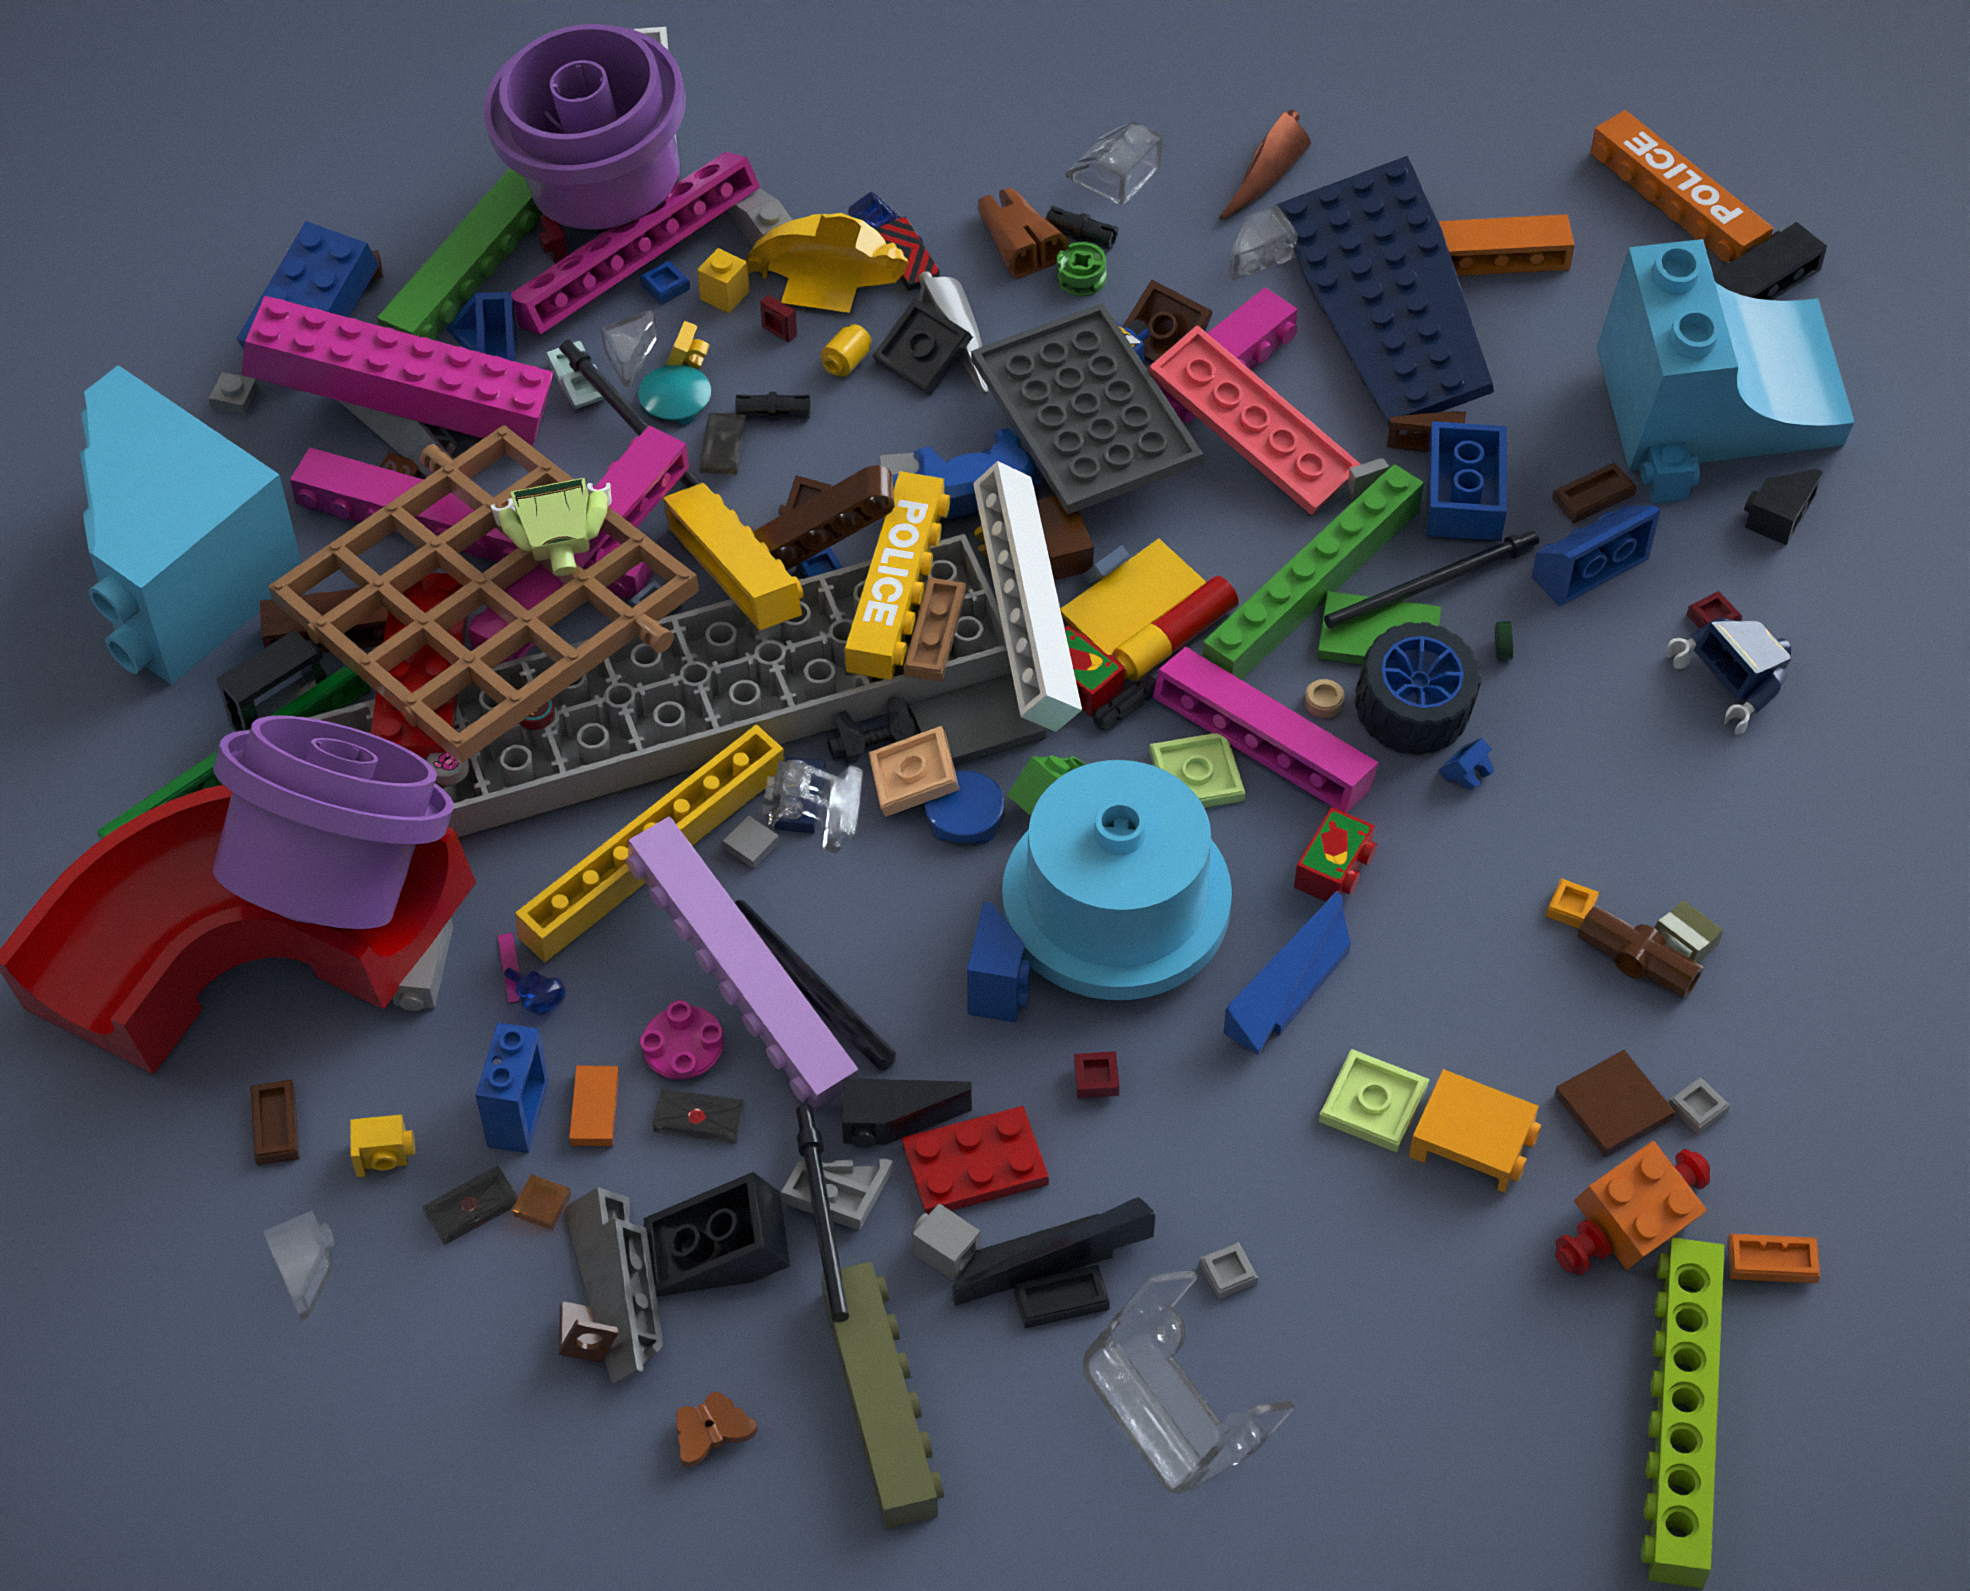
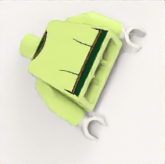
[491,478,612,576]

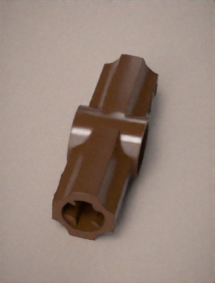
[1577,906,1704,998]

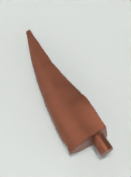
[1219,109,1311,220]

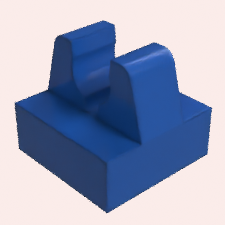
[1438,738,1494,790]

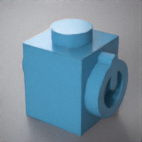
[1640,442,1700,504]

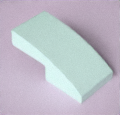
[547,341,604,409]

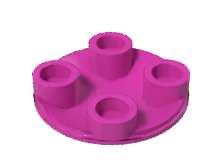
[640,1000,724,1080]

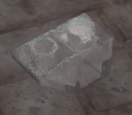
[1229,205,1298,280]

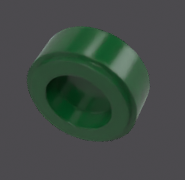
[1494,621,1513,660]

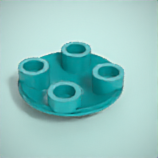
[638,365,711,425]

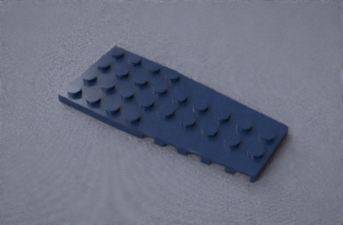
[1275,155,1494,428]

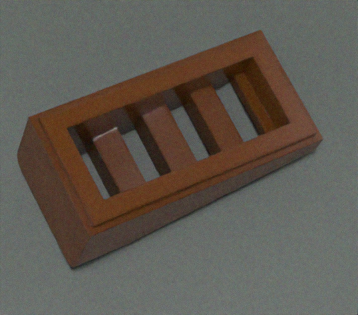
[1387,411,1466,452]

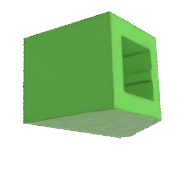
[1007,755,1087,816]

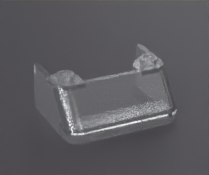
[1083,1271,1295,1493]

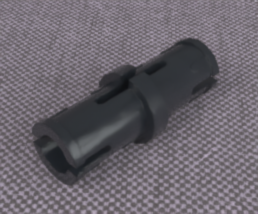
[1046,206,1119,249]
[735,392,810,421]

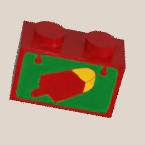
[1064,625,1125,717]
[1294,807,1378,902]

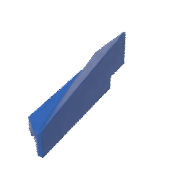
[1223,891,1351,1055]

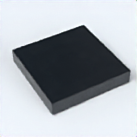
[872,298,973,395]

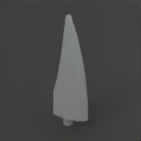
[918,271,988,396]

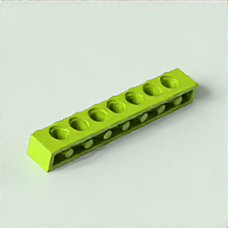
[1641,1237,1725,1588]

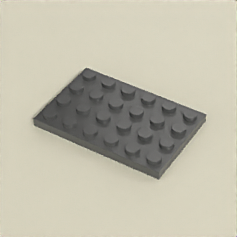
[971,303,1203,515]

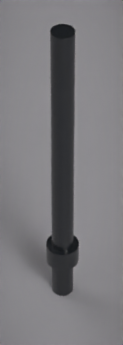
[796,1104,849,1323]

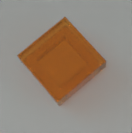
[512,1174,571,1230]

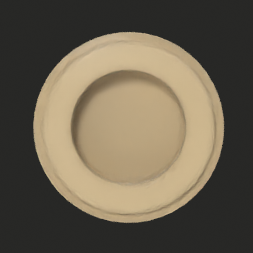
[1305,679,1344,718]

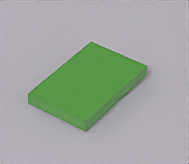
[1317,591,1442,665]

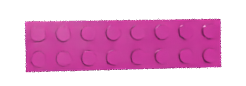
[241,296,553,447]

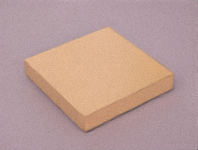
[868,726,960,817]

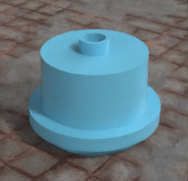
[1002,760,1232,1000]

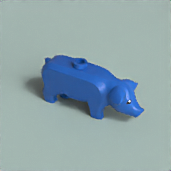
[892,428,1042,519]

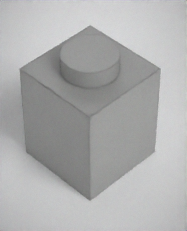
[911,1203,981,1282]

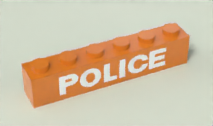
[1590,110,1774,263]

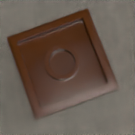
[1555,1050,1675,1157]

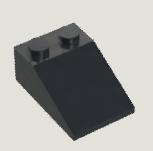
[643,1172,790,1296]

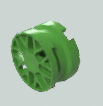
[1057,242,1106,296]

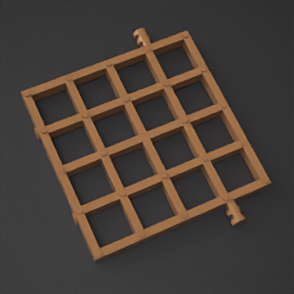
[268,425,699,764]

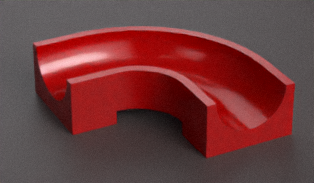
[0,785,476,1075]

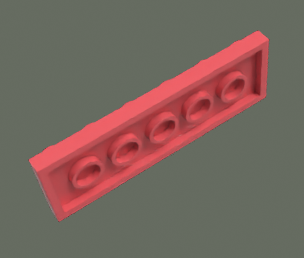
[1148,325,1361,516]

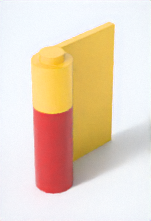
[1060,538,1239,681]

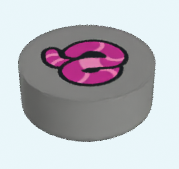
[427,753,469,785]

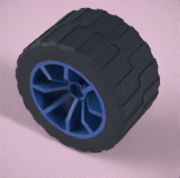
[1354,622,1481,755]

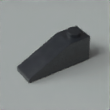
[842,1078,972,1148]

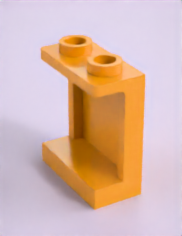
[1409,1069,1542,1193]

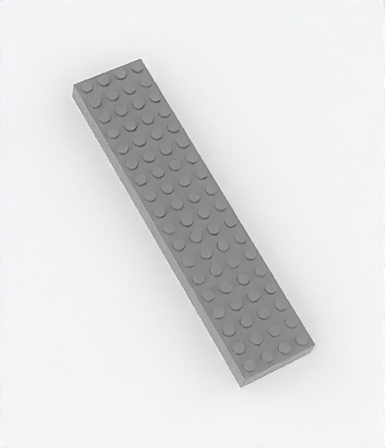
[309,534,1012,837]

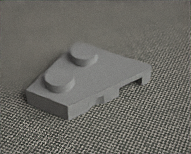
[781,1159,893,1231]

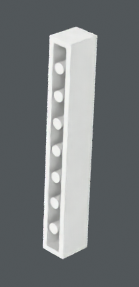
[973,461,1082,732]

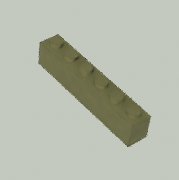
[820,1261,944,1529]

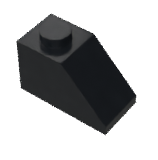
[1744,469,1823,545]

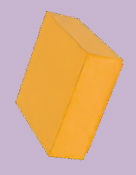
[1546,878,1599,929]

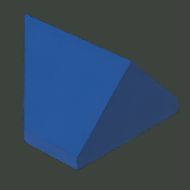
[446,292,517,362]

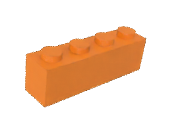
[1439,214,1575,276]

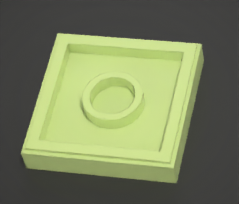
[1149,733,1246,808]
[1319,1049,1429,1153]

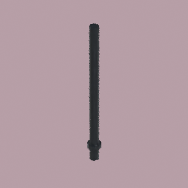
[559,340,702,488]
[1324,530,1539,630]

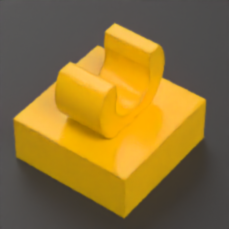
[666,321,710,369]

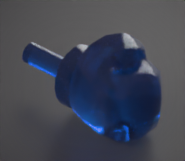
[504,967,566,1016]

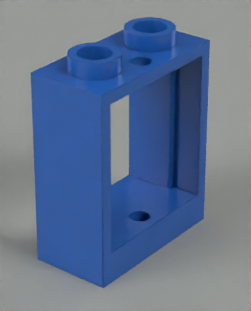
[475,1022,549,1153]

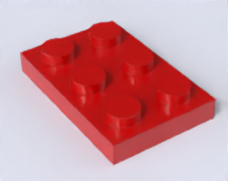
[902,1106,1049,1215]

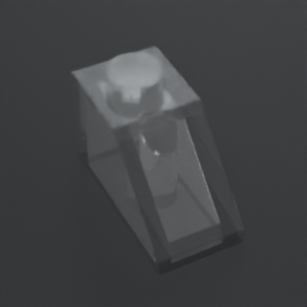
[263,1210,336,1321]

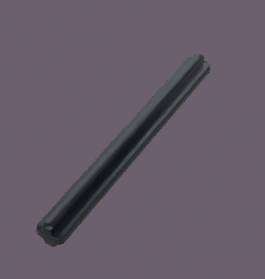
[735,900,896,1070]

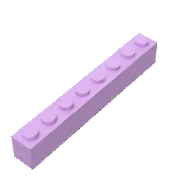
[626,816,859,1111]

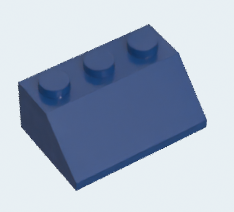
[1531,505,1660,607]

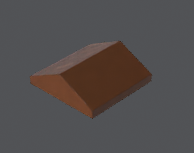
[1123,279,1213,362]

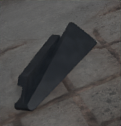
[952,1197,1155,1306]

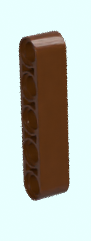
[753,465,895,571]

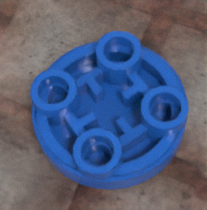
[925,770,1004,843]

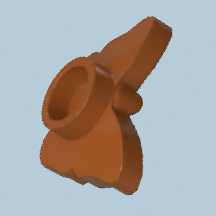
[676,1391,758,1467]

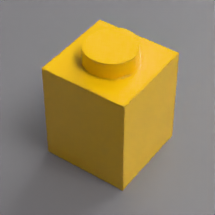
[697,248,750,313]

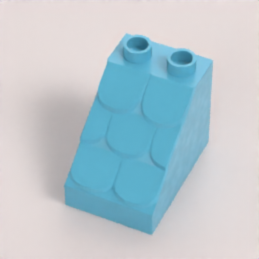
[80,365,302,685]

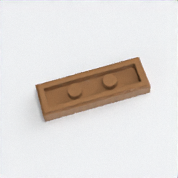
[904,577,966,682]

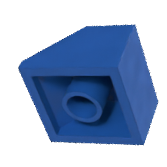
[967,901,1031,1023]

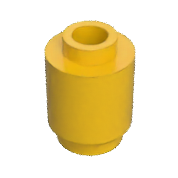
[820,324,872,377]

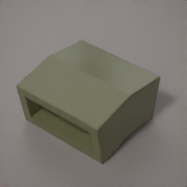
[1654,900,1723,963]

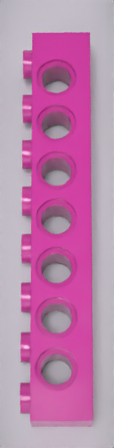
[512,152,760,334]

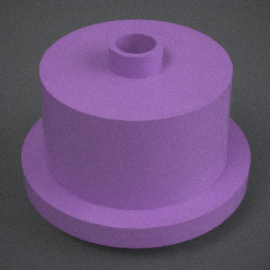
[483,24,686,229]
[212,716,454,929]

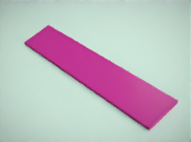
[498,933,524,1003]

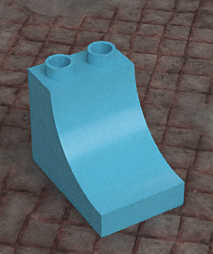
[1596,239,1855,471]

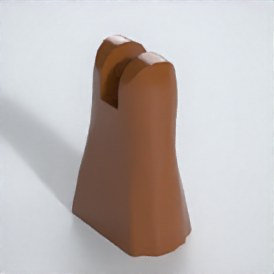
[977,187,1069,279]

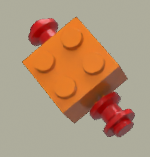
[1555,1140,1710,1275]

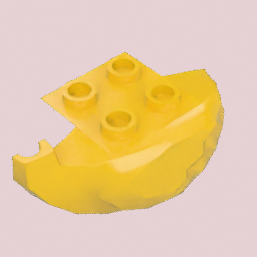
[745,213,908,313]

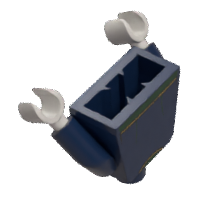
[1667,617,1791,735]

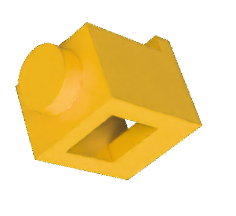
[350,1114,415,1178]

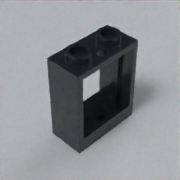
[216,630,328,732]

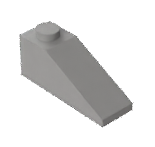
[727,188,792,247]

